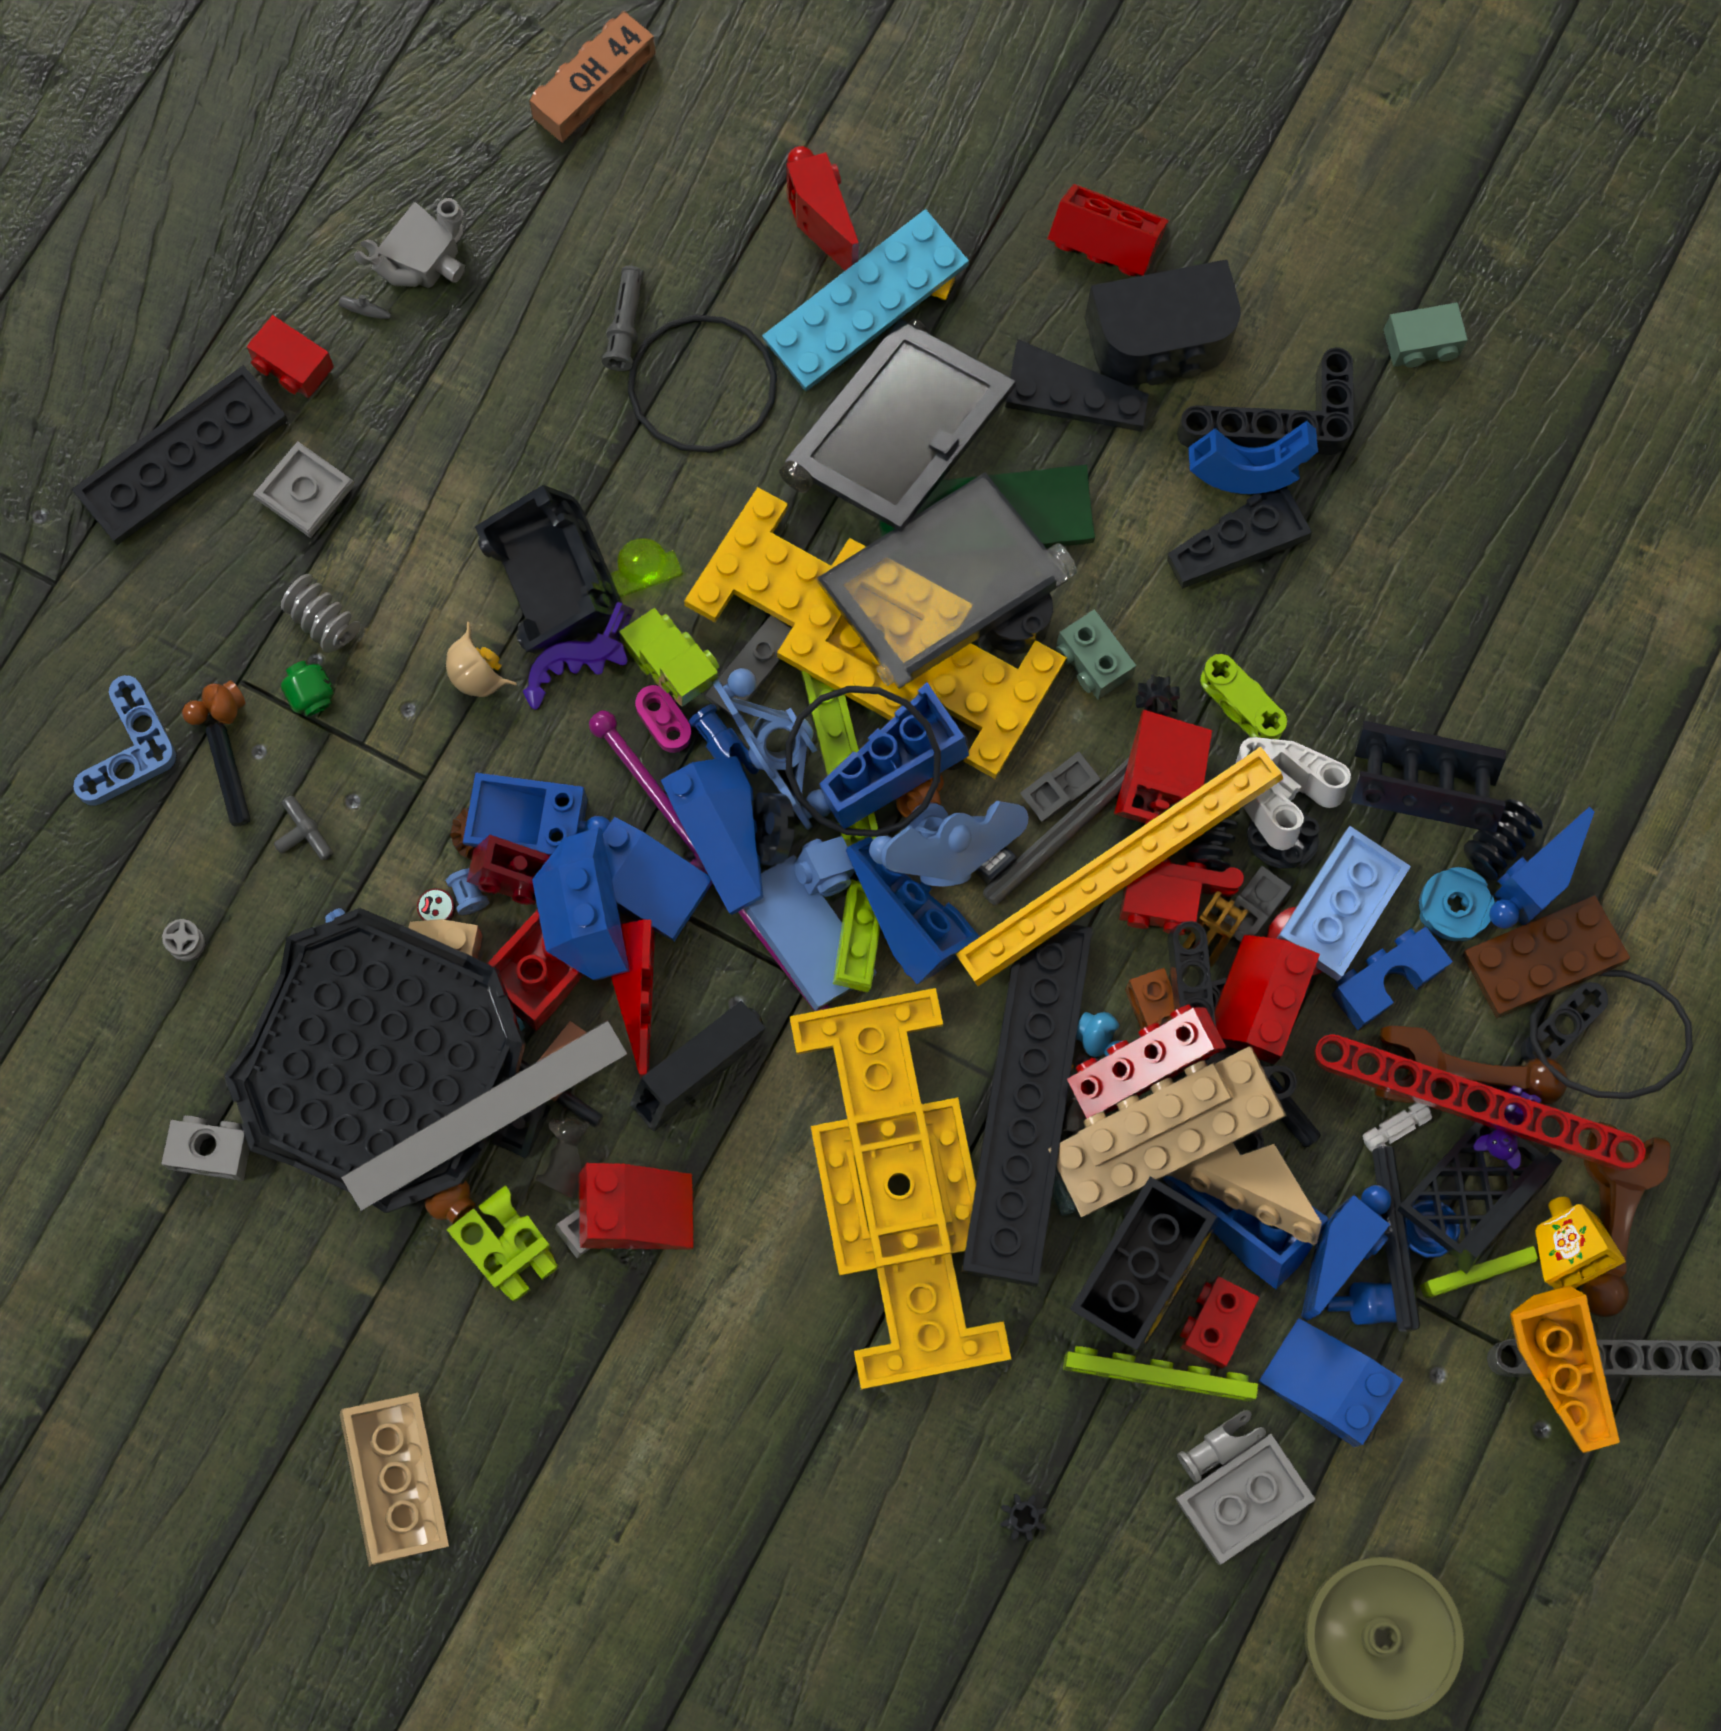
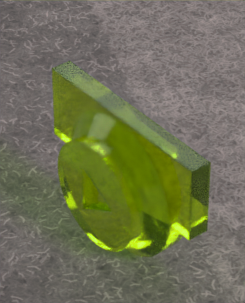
[611,538,683,598]

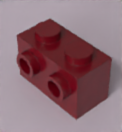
[467,835,551,905]

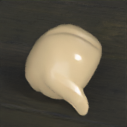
[446,622,517,697]

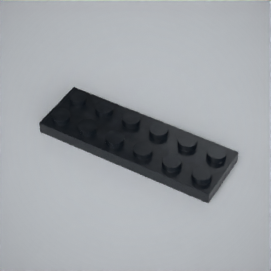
[72,365,288,545]

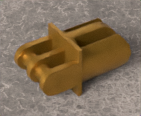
[1182,891,1249,967]

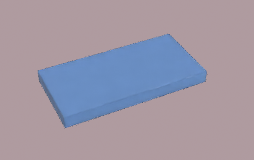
[744,855,877,1011]

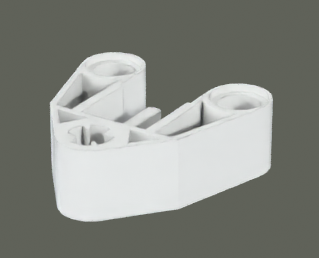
[1235,737,1351,850]

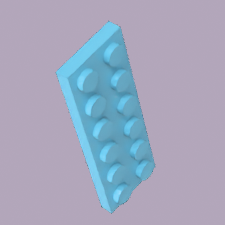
[762,209,969,392]

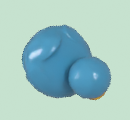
[1076,1012,1121,1057]

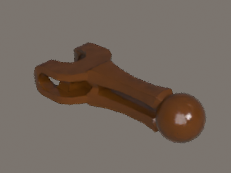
[1374,1026,1567,1105]
[1579,1122,1671,1317]

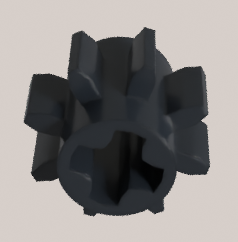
[1136,674,1180,716]
[999,1494,1047,1542]

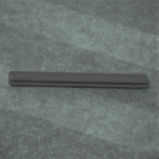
[983,758,1129,906]

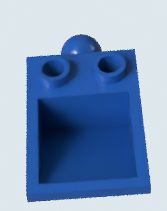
[463,773,610,855]
[1489,807,1594,929]
[1301,1185,1391,1321]

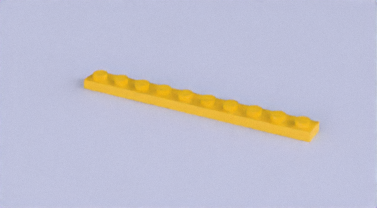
[956,747,1283,986]

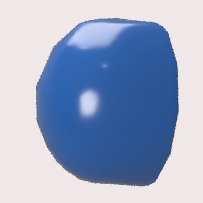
[1404,1200,1460,1258]

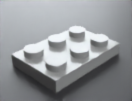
[1175,1434,1316,1565]

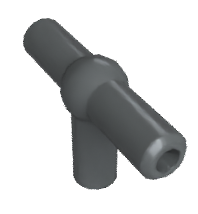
[274,796,333,860]

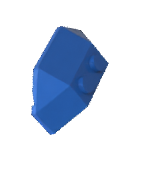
[532,828,630,981]

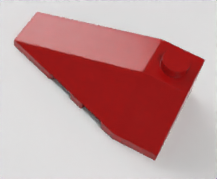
[611,919,655,1078]

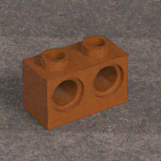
[1125,968,1174,1030]

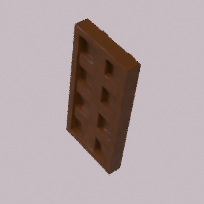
[1463,895,1630,1019]

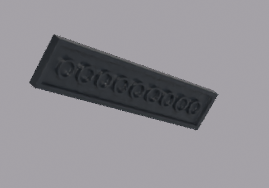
[961,924,1093,1287]

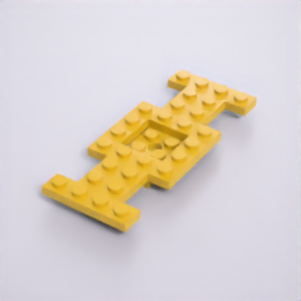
[684,487,1067,779]
[789,988,1011,1389]

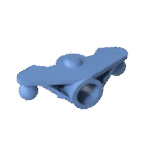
[712,668,831,830]
[869,801,1028,886]

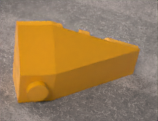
[1510,1285,1620,1453]

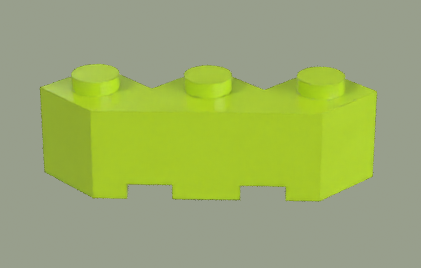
[619,608,720,707]

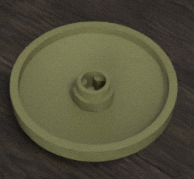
[1304,1557,1464,1720]

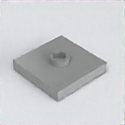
[253,441,355,538]

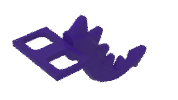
[523,602,635,710]

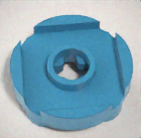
[1419,867,1495,941]

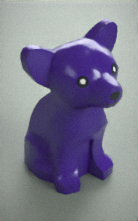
[1473,1086,1542,1169]

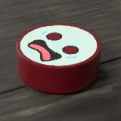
[417,888,455,921]

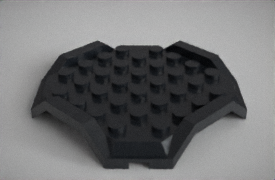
[224,908,526,1213]

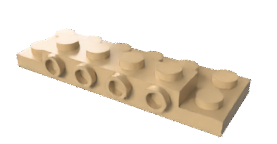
[1048,1046,1287,1217]

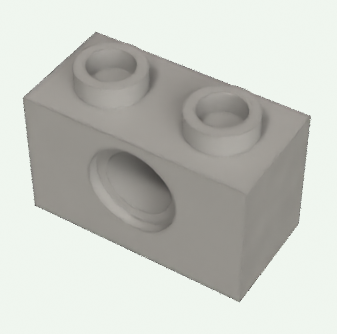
[162,1116,250,1181]

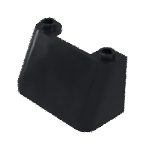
[475,485,623,654]

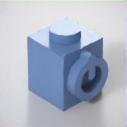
[794,836,855,897]

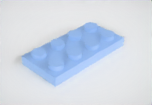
[1276,826,1411,981]

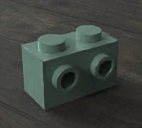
[1056,609,1136,700]

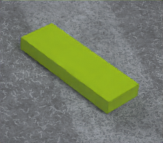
[832,879,880,992]
[1419,1246,1538,1299]

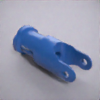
[688,704,759,774]

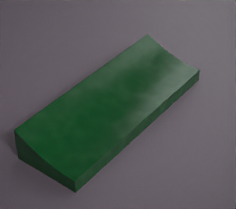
[876,464,1095,565]

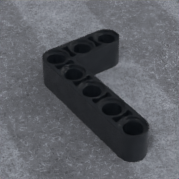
[1177,347,1353,455]
[1168,921,1297,1100]

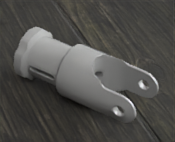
[1177,1410,1266,1483]

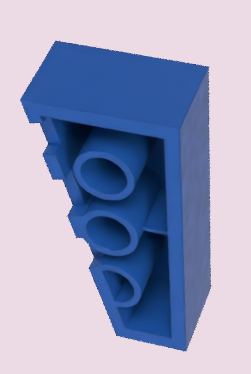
[819,682,969,829]

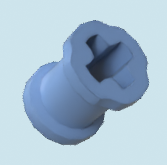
[445,868,489,915]

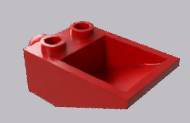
[786,146,859,271]
[1114,710,1212,825]

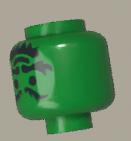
[280,661,335,717]

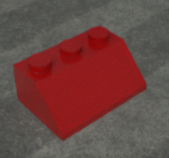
[1047,184,1169,276]
[1214,935,1320,1065]

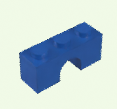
[1332,927,1453,1030]

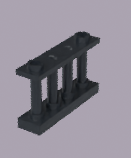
[1351,720,1506,833]

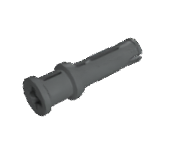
[601,266,644,371]

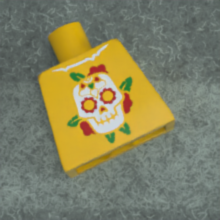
[1535,1196,1625,1289]

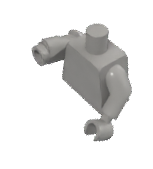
[354,198,465,288]

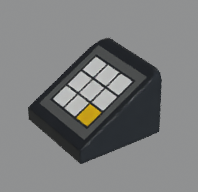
[974,847,1017,885]

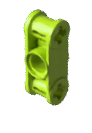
[1200,654,1287,740]

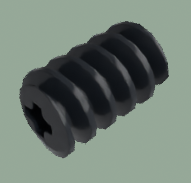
[1464,799,1543,880]
[1186,809,1240,871]

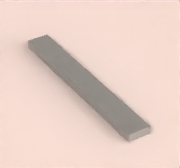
[342,1021,627,1210]

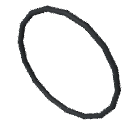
[628,315,777,453]
[786,686,941,837]
[1530,970,1693,1099]

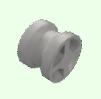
[162,919,205,962]

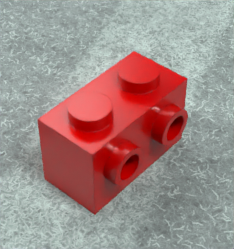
[246,315,334,399]
[1119,872,1202,935]
[1179,1276,1260,1369]

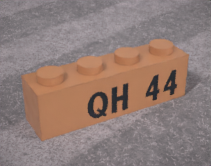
[530,11,655,142]

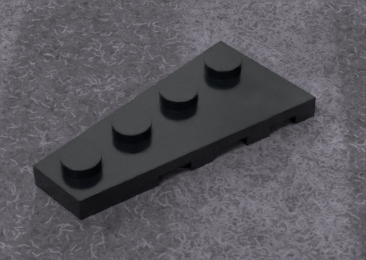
[1005,339,1149,432]
[1167,486,1312,589]

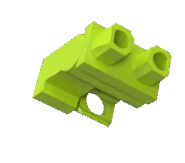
[447,1185,558,1302]

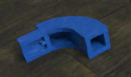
[1189,421,1318,494]

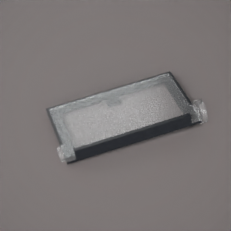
[817,472,1077,689]

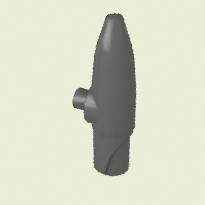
[339,295,391,319]

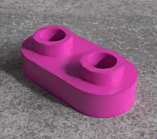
[635,685,692,753]

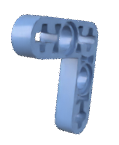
[73,675,176,806]

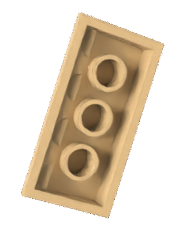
[339,1393,449,1566]

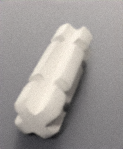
[1362,1102,1432,1152]

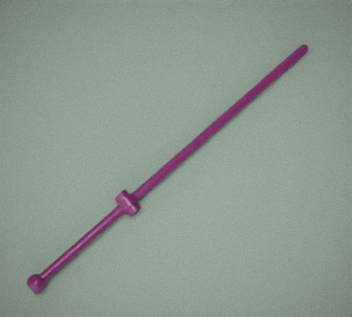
[589,710,830,1011]

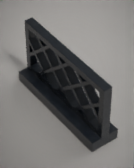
[1397,1122,1563,1274]

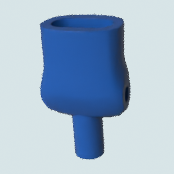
[1327,1282,1397,1325]

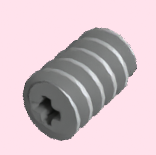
[281,574,361,652]

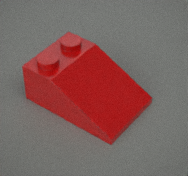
[487,909,584,1031]
[579,1163,693,1250]

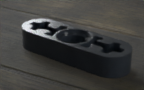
[1521,982,1608,1063]

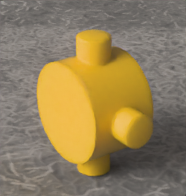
[476,647,502,671]

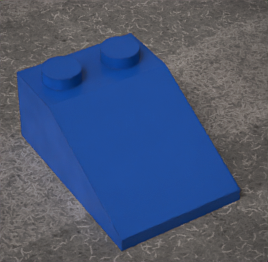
[603,817,713,941]
[1258,1318,1403,1447]

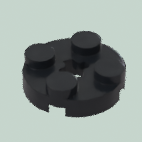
[753,792,794,866]

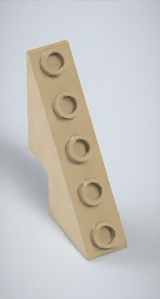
[1167,1143,1322,1245]

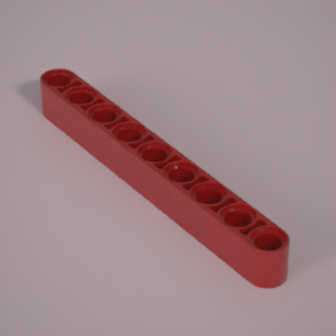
[1314,1034,1646,1171]

